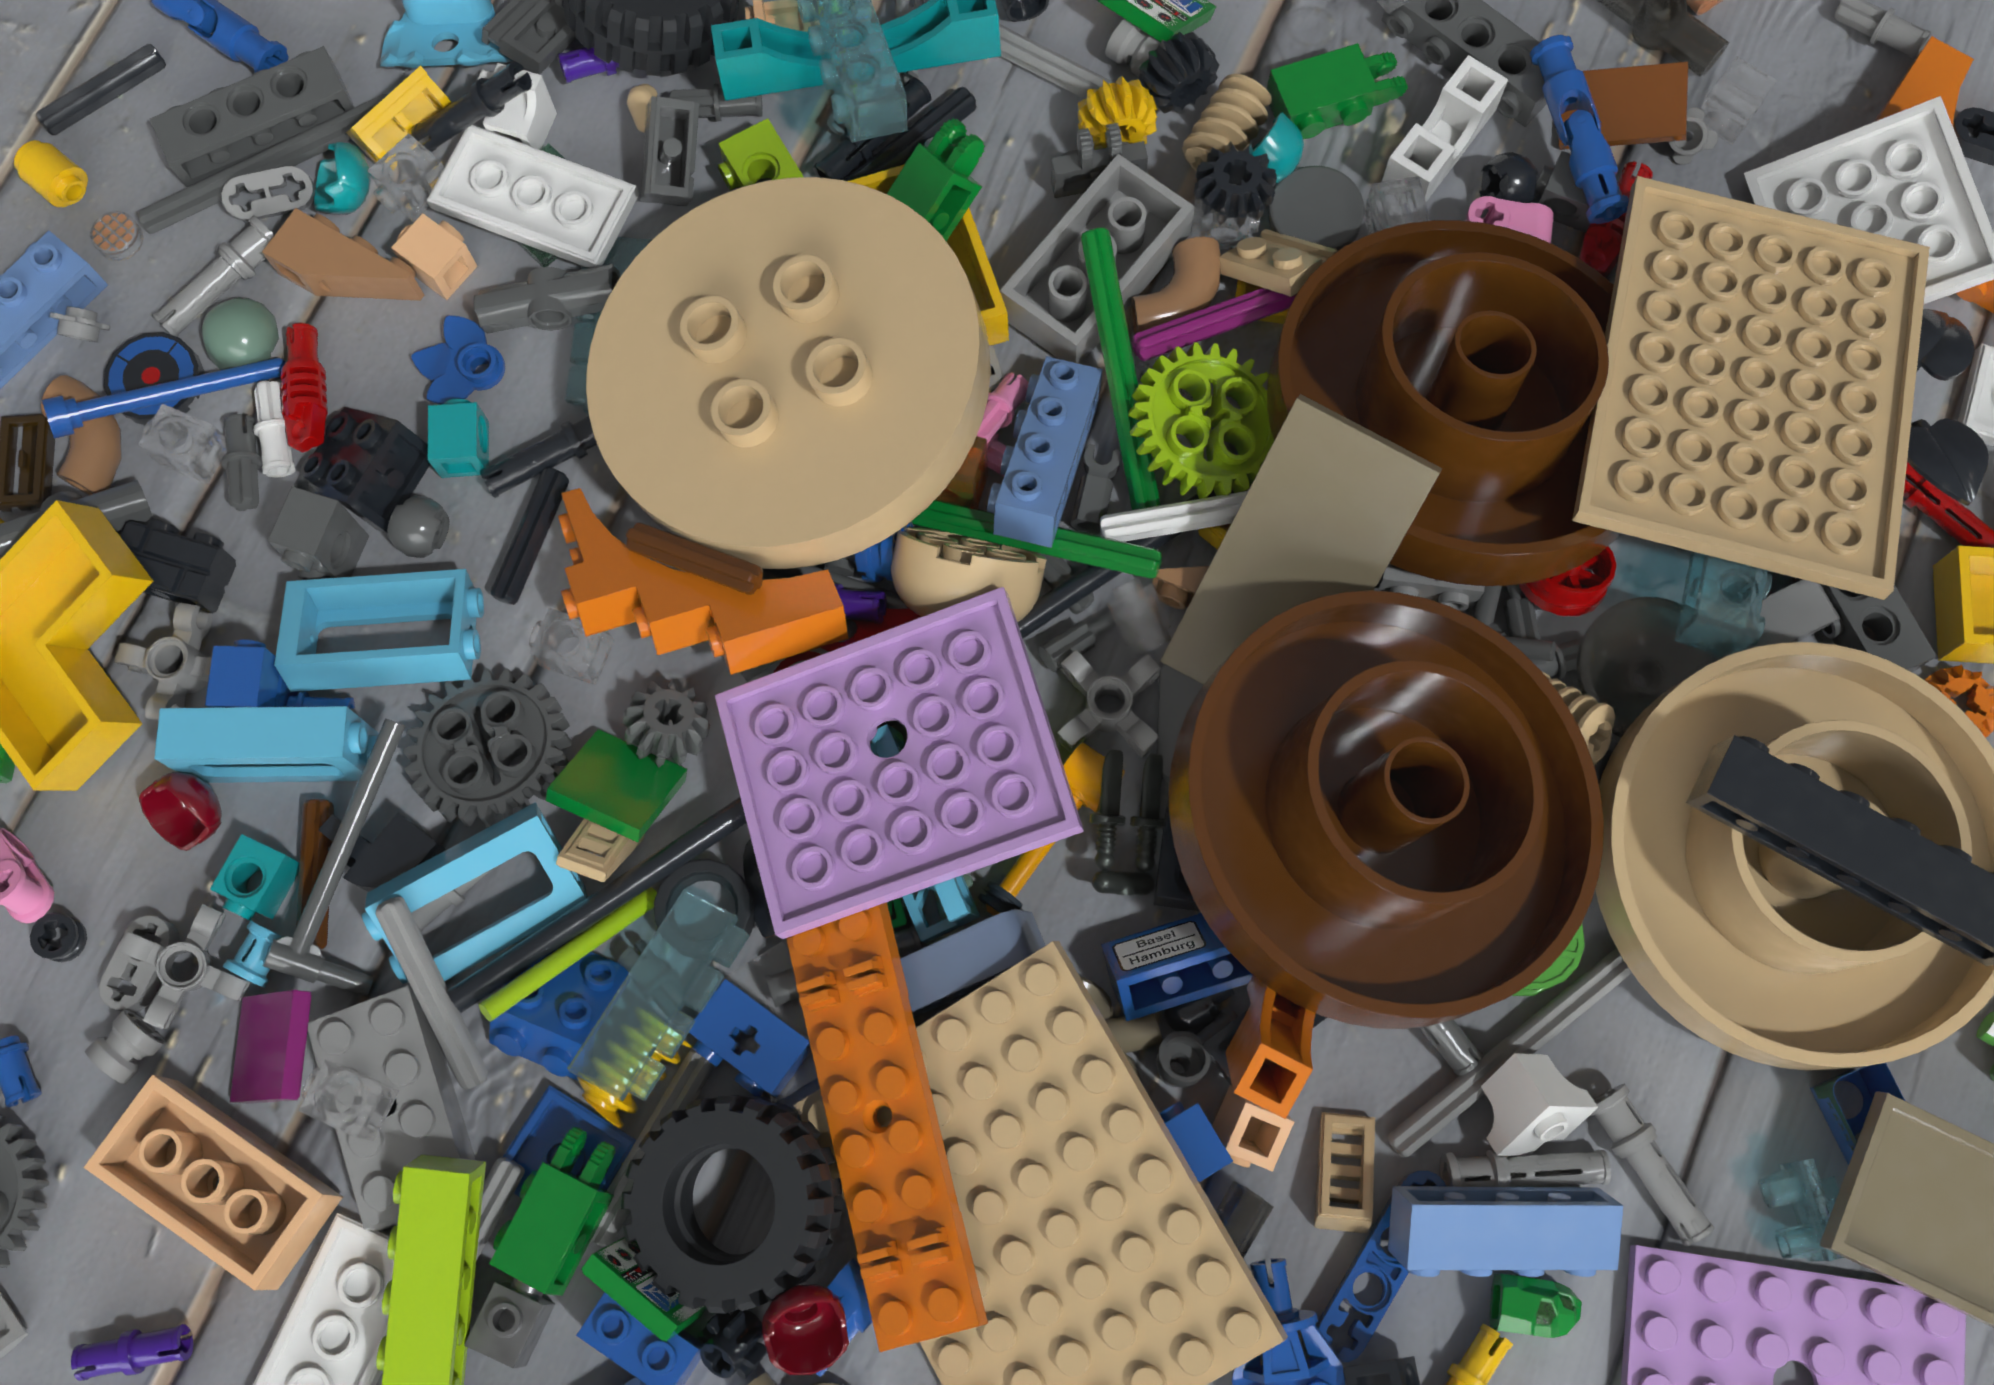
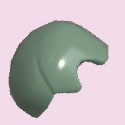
[202,297,279,370]

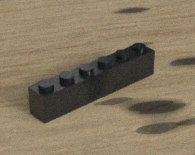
[1686,735,1994,966]

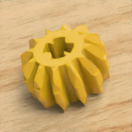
[1078,76,1157,150]

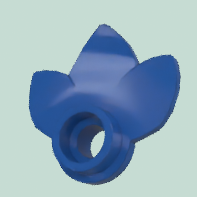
[411,316,505,405]

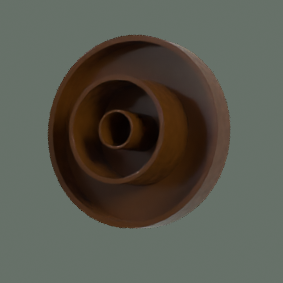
[1267,220,1621,586]
[1169,591,1604,1029]

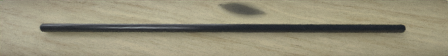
[447,485,1250,1013]

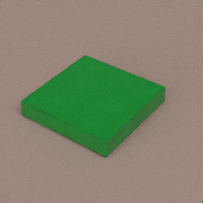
[546,729,688,843]

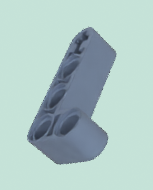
[900,910,1046,1018]

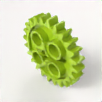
[1128,342,1274,499]

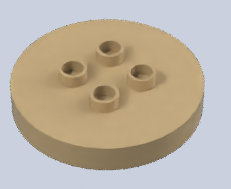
[586,177,991,569]
[1595,642,1994,1071]

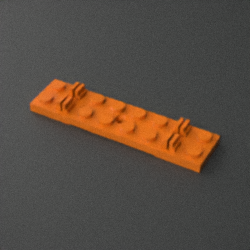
[786,902,988,1352]

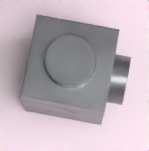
[464,1278,555,1369]

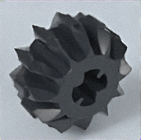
[1138,32,1220,113]
[1194,141,1277,228]

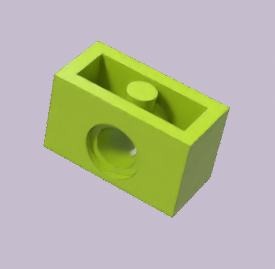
[717,118,804,191]

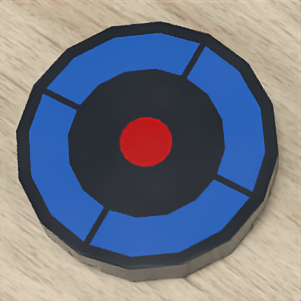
[104,332,205,426]

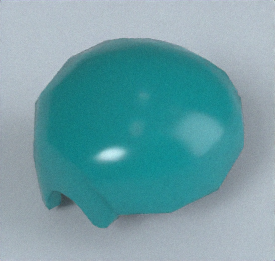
[1252,113,1304,184]
[314,142,371,215]

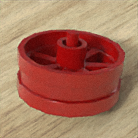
[1519,546,1617,616]

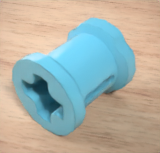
[223,920,282,988]

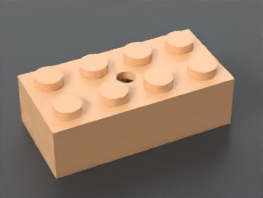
[83,1075,343,1290]

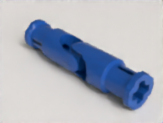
[151,0,288,73]
[1530,35,1629,224]

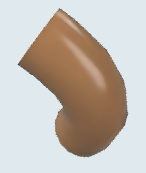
[1131,237,1221,334]
[41,375,122,495]

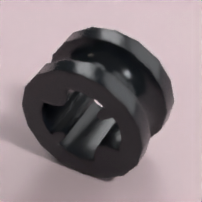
[30,913,87,963]

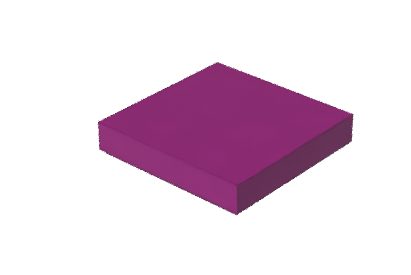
[230,990,312,1104]

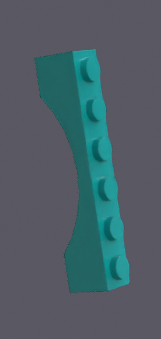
[711,0,1001,101]

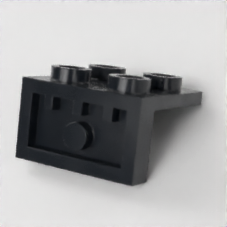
[294,407,430,533]

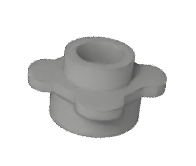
[1669,107,1718,165]
[49,306,110,342]

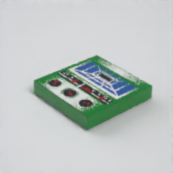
[1097,0,1217,43]
[581,1237,707,1342]

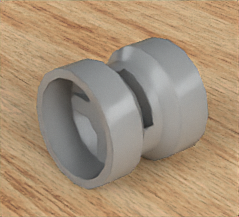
[1105,19,1161,78]
[85,1009,165,1084]

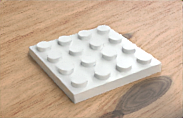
[1744,96,1994,304]

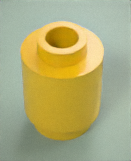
[14,140,88,207]

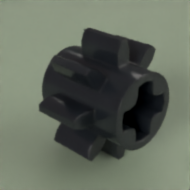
[698,1309,767,1380]

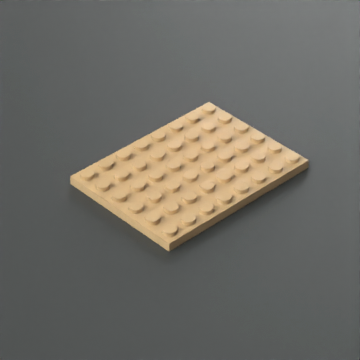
[1572,176,1930,600]
[794,941,1288,1385]

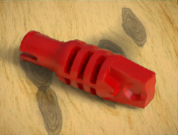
[1579,161,1653,278]
[281,323,328,453]

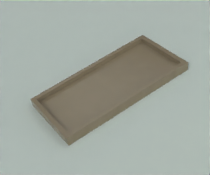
[1160,394,1442,685]
[1819,1092,1994,1328]

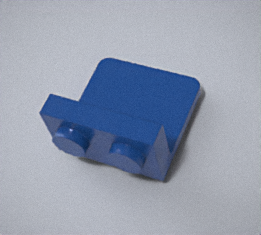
[489,942,632,1081]

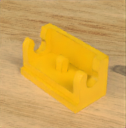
[346,65,451,172]

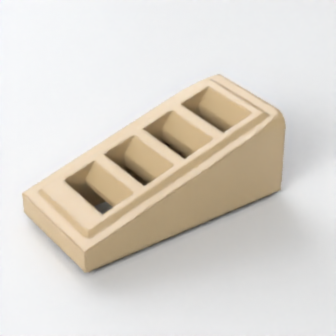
[556,819,645,882]
[1314,1112,1375,1233]

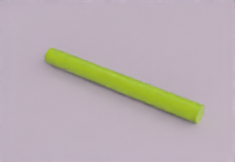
[479,887,657,1022]

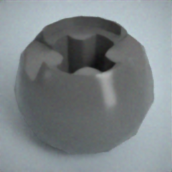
[387,496,450,558]

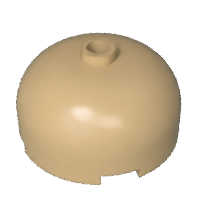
[891,528,1047,623]

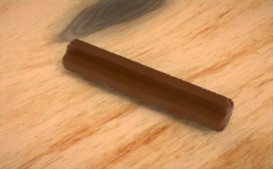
[626,522,763,595]
[296,799,334,949]

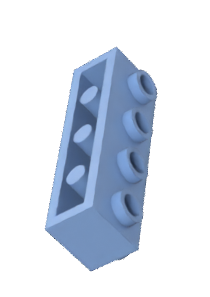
[0,231,108,389]
[987,356,1103,548]
[1388,1186,1623,1277]

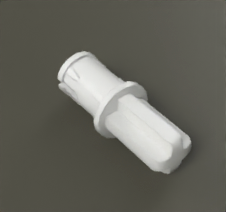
[253,381,295,478]

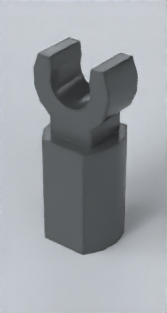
[1070,444,1121,534]

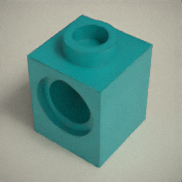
[428,399,489,478]
[210,834,300,920]

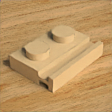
[1219,229,1337,296]

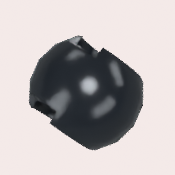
[1479,152,1538,203]

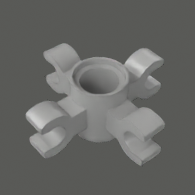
[114,603,213,720]
[1057,650,1161,758]
[117,904,251,1030]

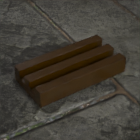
[0,414,55,512]

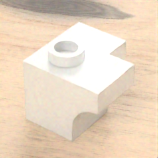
[478,63,557,150]
[1481,1053,1598,1156]

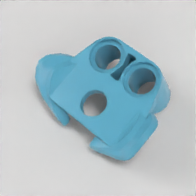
[380,0,513,68]

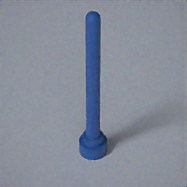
[42,358,286,439]

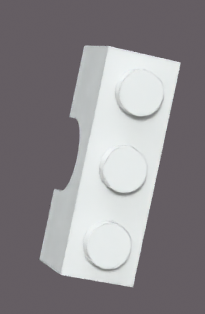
[1380,55,1508,211]

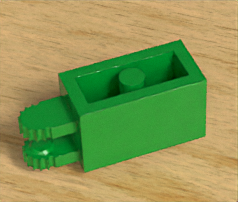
[1267,43,1408,139]
[887,118,985,242]
[489,1127,616,1296]

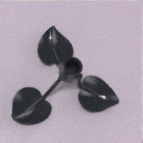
[1907,309,1989,506]

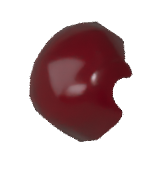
[139,772,222,851]
[762,1284,849,1375]

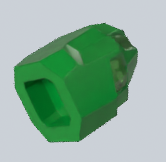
[1489,1274,1582,1338]

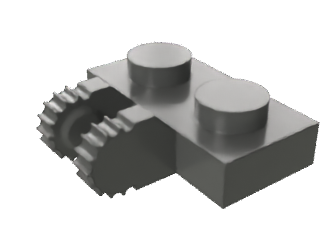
[1051,123,1148,198]

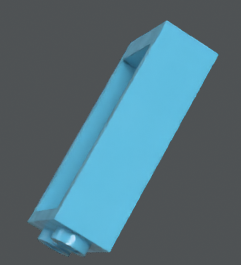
[274,569,484,692]
[154,706,378,783]
[362,802,588,984]

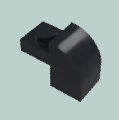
[319,813,446,892]

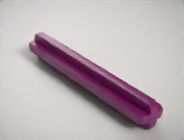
[1132,288,1297,361]

